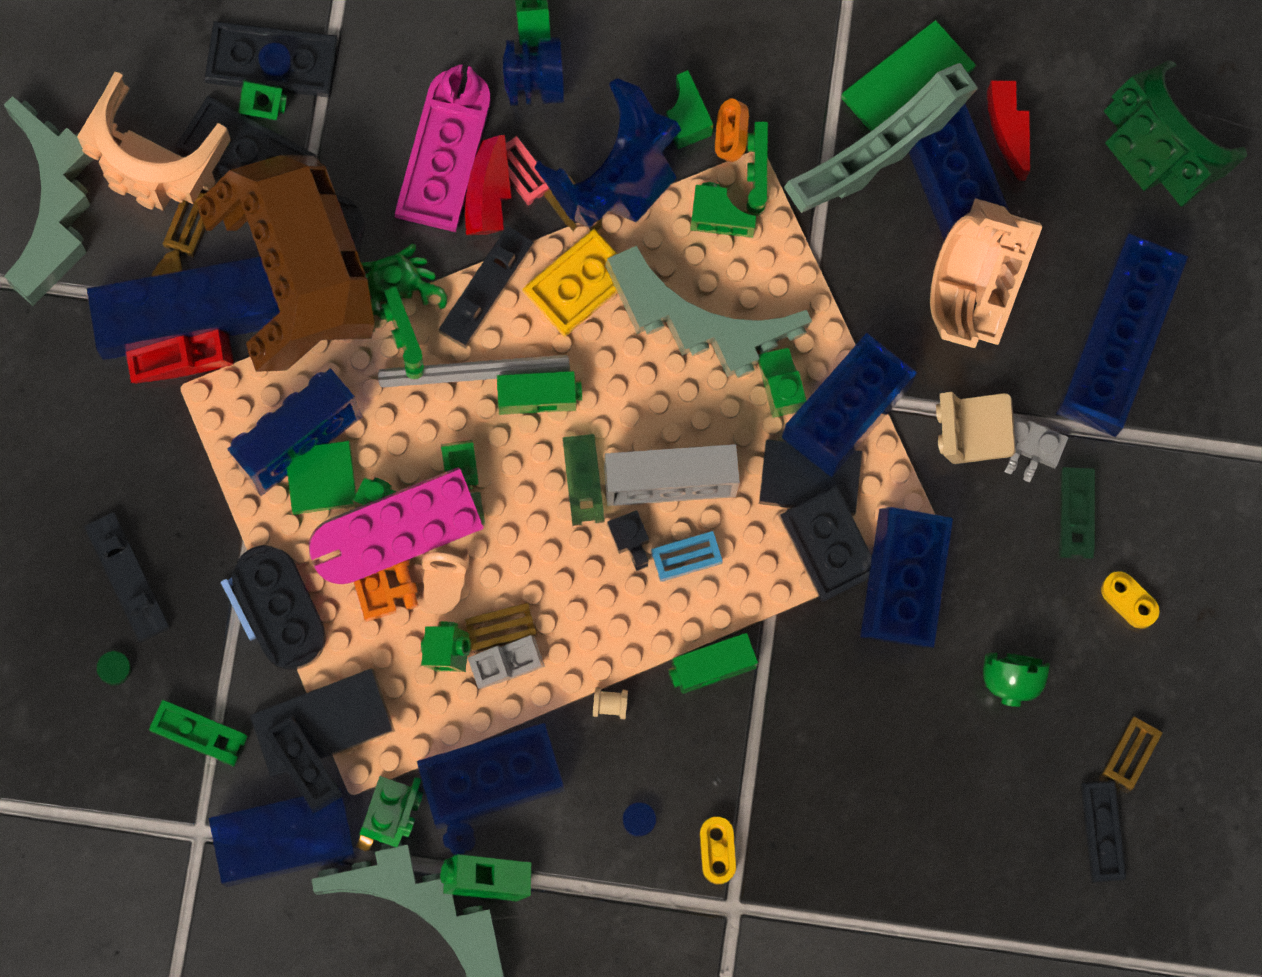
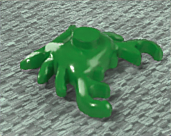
[361,244,448,332]

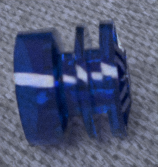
[502,37,564,106]

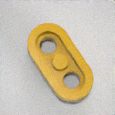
[1101,572,1159,629]
[700,817,736,884]

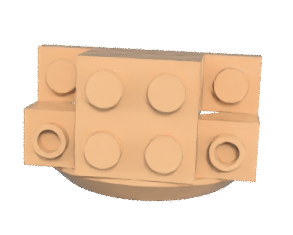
[77,72,231,211]
[930,198,1042,348]

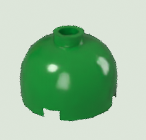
[983,652,1050,707]

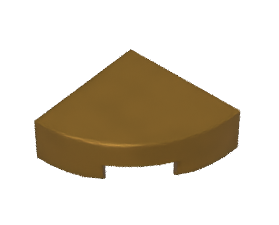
[151,249,185,288]

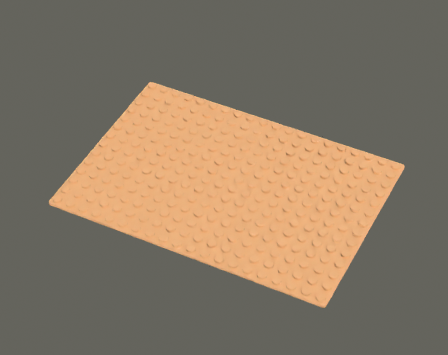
[181,152,945,795]

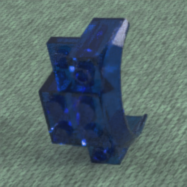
[534,78,681,228]

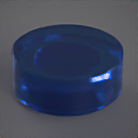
[259,43,291,76]
[623,803,656,837]

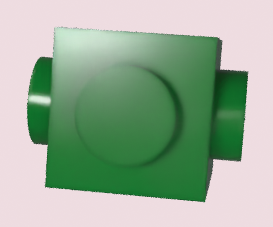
[421,621,471,672]

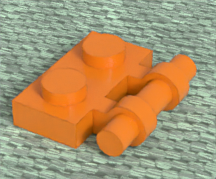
[354,559,419,622]

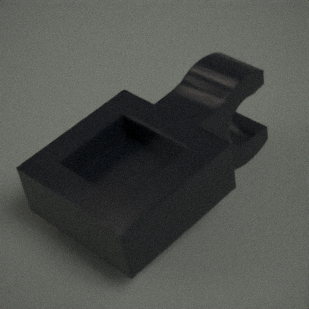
[607,510,649,571]

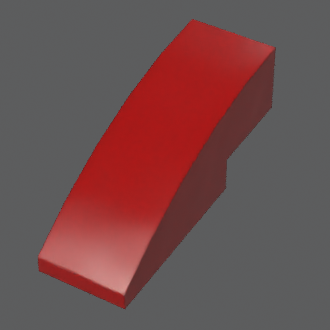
[987,80,1030,181]
[465,135,511,235]
[126,329,234,383]

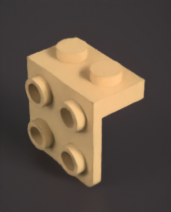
[936,392,1016,464]

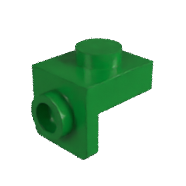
[441,440,479,490]

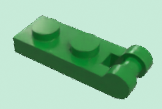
[746,122,768,216]
[381,287,424,380]
[149,700,248,767]

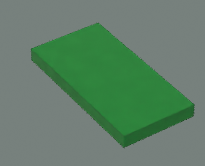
[840,20,976,132]

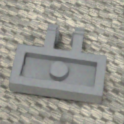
[1004,414,1068,482]

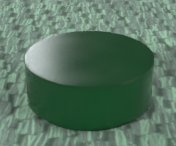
[97,651,131,685]

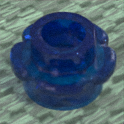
[443,822,476,855]

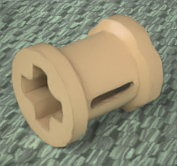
[593,687,628,719]

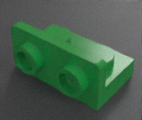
[360,776,423,848]

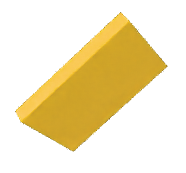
[523,228,618,338]

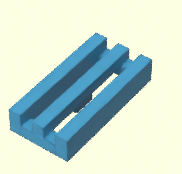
[651,531,723,582]

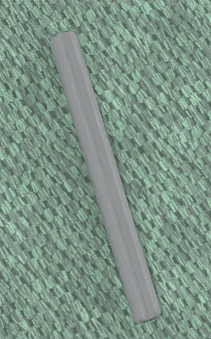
[378,355,570,388]

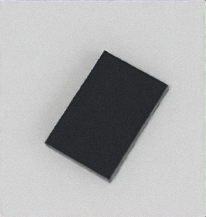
[758,439,862,516]
[778,486,880,602]

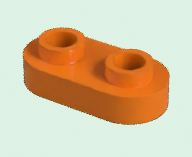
[715,99,749,162]

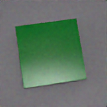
[285,441,356,515]

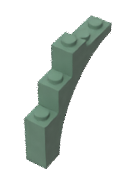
[784,63,978,213]
[4,96,94,306]
[605,246,812,378]
[311,841,504,977]

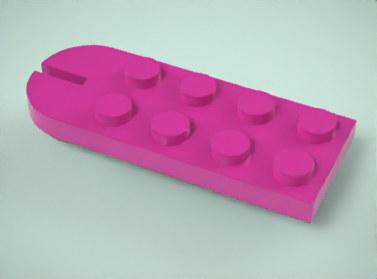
[395,65,491,232]
[309,467,484,584]

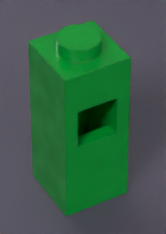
[497,371,582,415]
[668,633,758,694]
[440,854,531,901]

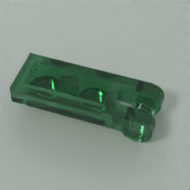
[562,434,605,526]
[1059,467,1095,559]

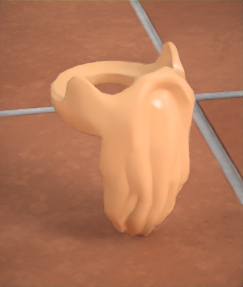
[421,552,469,617]

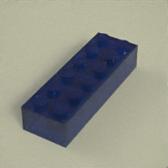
[1056,233,1188,437]
[87,257,280,360]

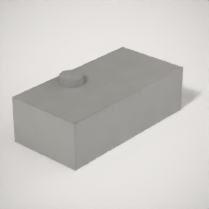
[604,444,740,506]

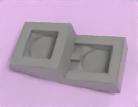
[468,635,545,689]

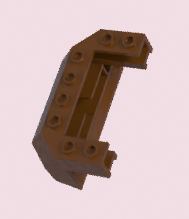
[197,155,375,372]

